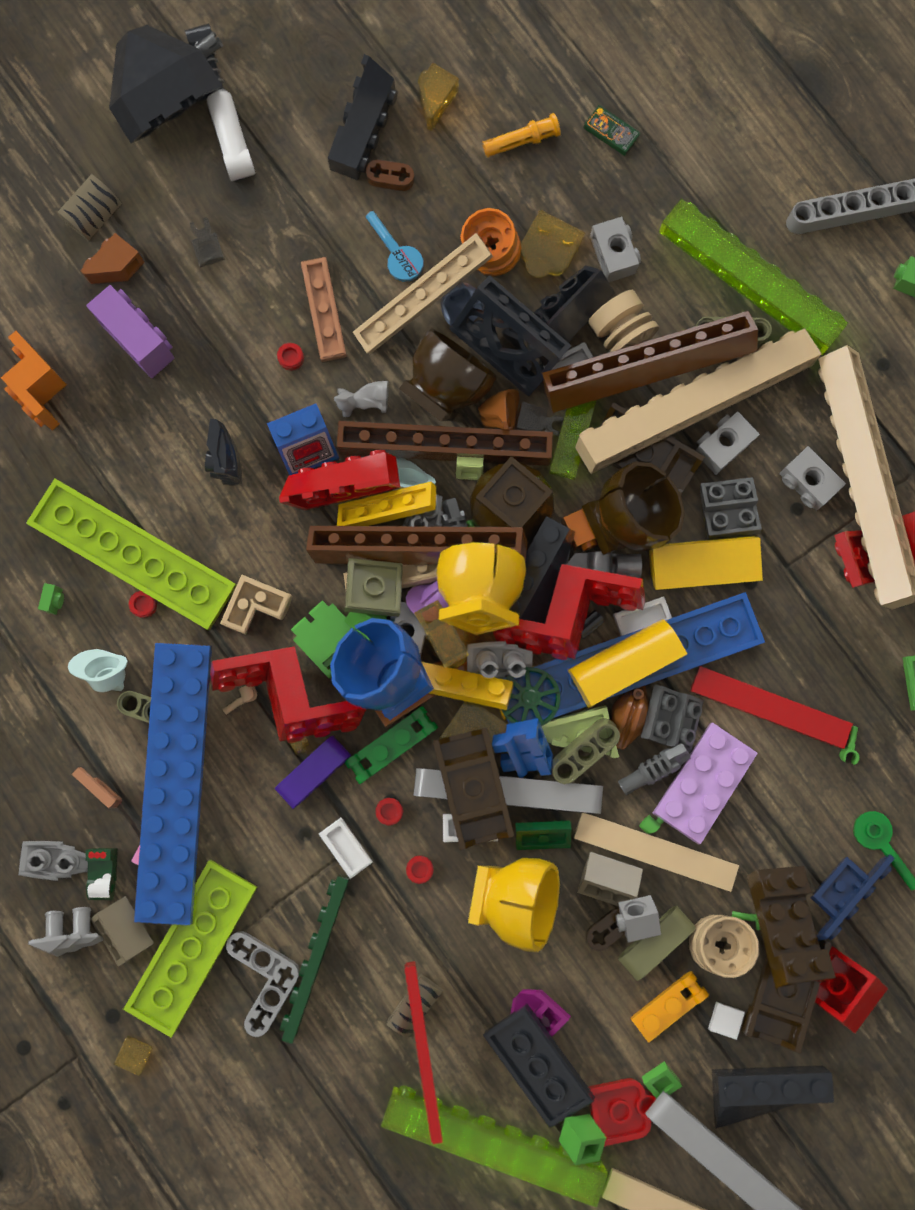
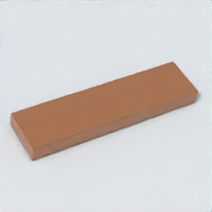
[301,257,347,362]

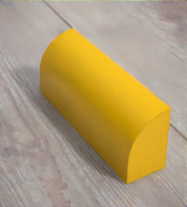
[649,536,763,590]
[567,619,687,708]

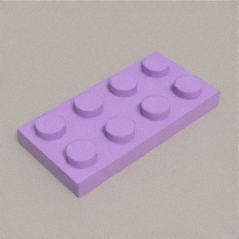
[653,723,758,844]

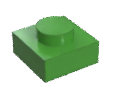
[38,583,64,615]
[642,1061,682,1099]

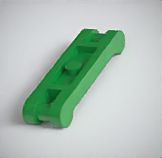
[344,706,439,785]

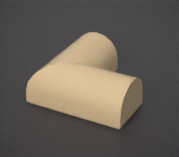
[220,575,292,635]

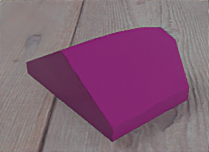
[511,989,571,1036]

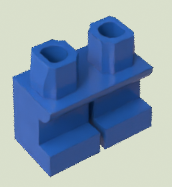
[492,718,553,778]

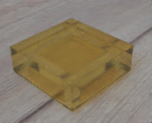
[114,1036,153,1076]

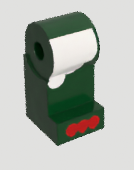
[86,848,118,900]

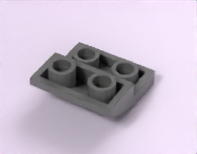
[700,477,762,540]
[641,685,704,752]

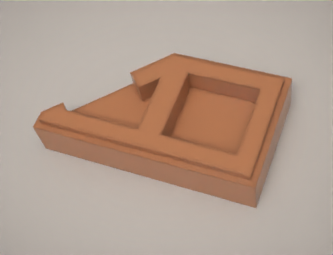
[72,767,122,808]

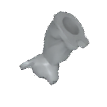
[334,381,389,417]

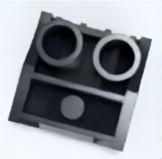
[205,419,242,486]

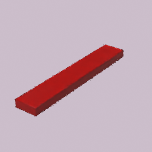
[689,666,853,749]
[404,961,443,1144]

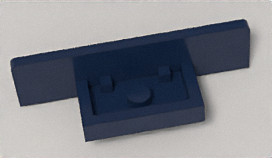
[810,854,895,942]

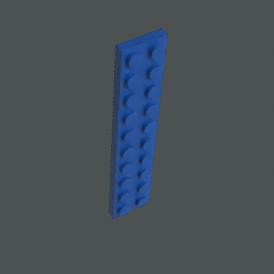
[501,592,765,724]
[134,643,212,925]

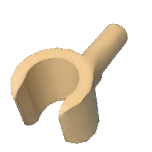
[223,686,257,715]

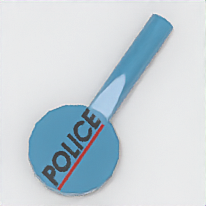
[366,211,423,282]

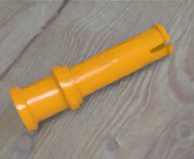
[482,113,561,158]

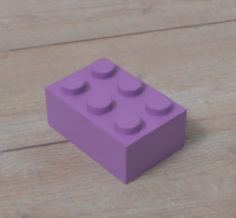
[86,285,174,379]

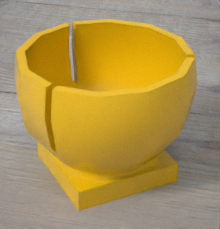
[436,543,526,635]
[468,858,560,952]

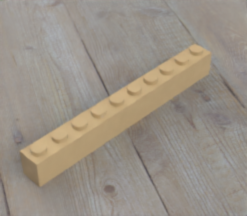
[575,328,821,474]
[818,345,915,609]

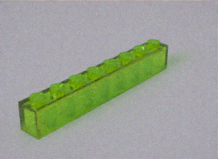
[659,198,848,355]
[381,1086,608,1208]

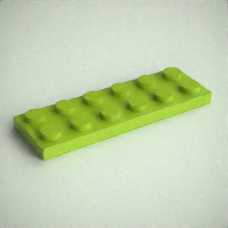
[123,860,258,1038]

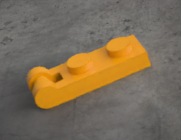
[630,971,709,1043]

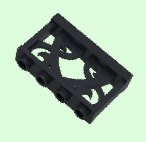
[449,275,571,396]

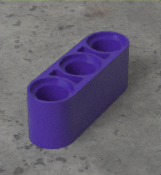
[275,735,351,809]

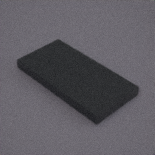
[483,1003,595,1128]

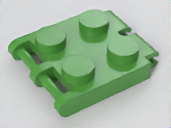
[291,600,352,679]

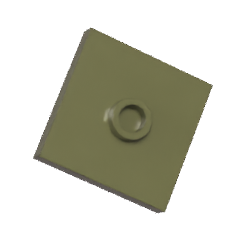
[345,558,403,617]

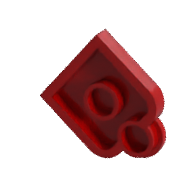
[589,1078,656,1146]

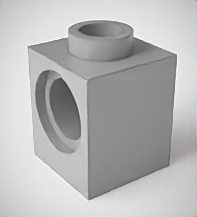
[616,895,661,942]

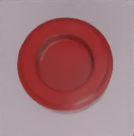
[277,343,304,371]
[129,591,157,618]
[376,798,403,825]
[406,855,434,884]

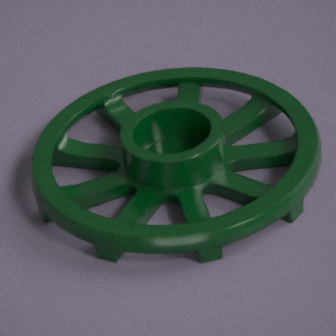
[501,667,561,726]

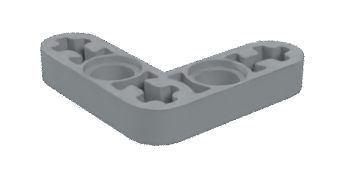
[226,931,300,1037]

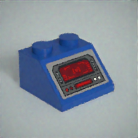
[267,403,339,475]

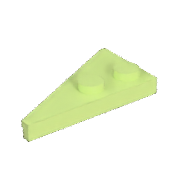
[541,705,619,758]

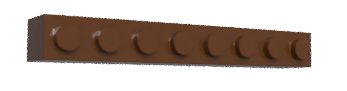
[542,311,758,413]
[337,421,553,466]
[306,526,527,566]

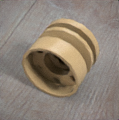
[588,289,660,352]
[689,915,759,978]

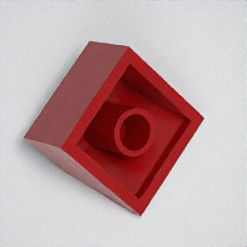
[815,946,888,1034]

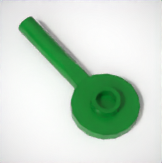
[853,811,915,891]

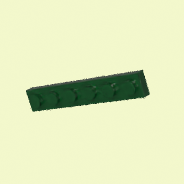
[280,874,350,1044]

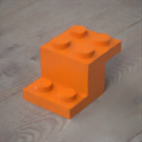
[1,331,67,431]

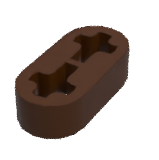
[366,160,414,191]

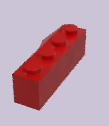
[279,450,400,510]

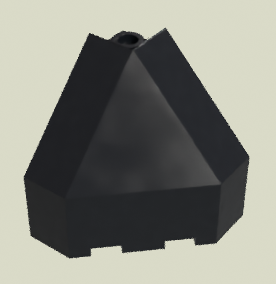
[109,25,222,143]

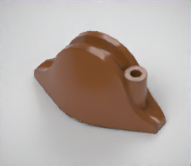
[478,389,520,430]
[610,686,649,750]

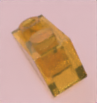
[414,600,469,668]

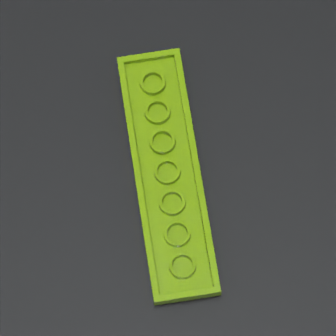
[26,478,237,631]

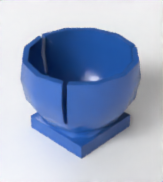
[330,618,434,720]

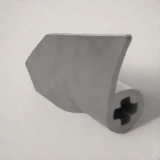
[567,552,642,578]

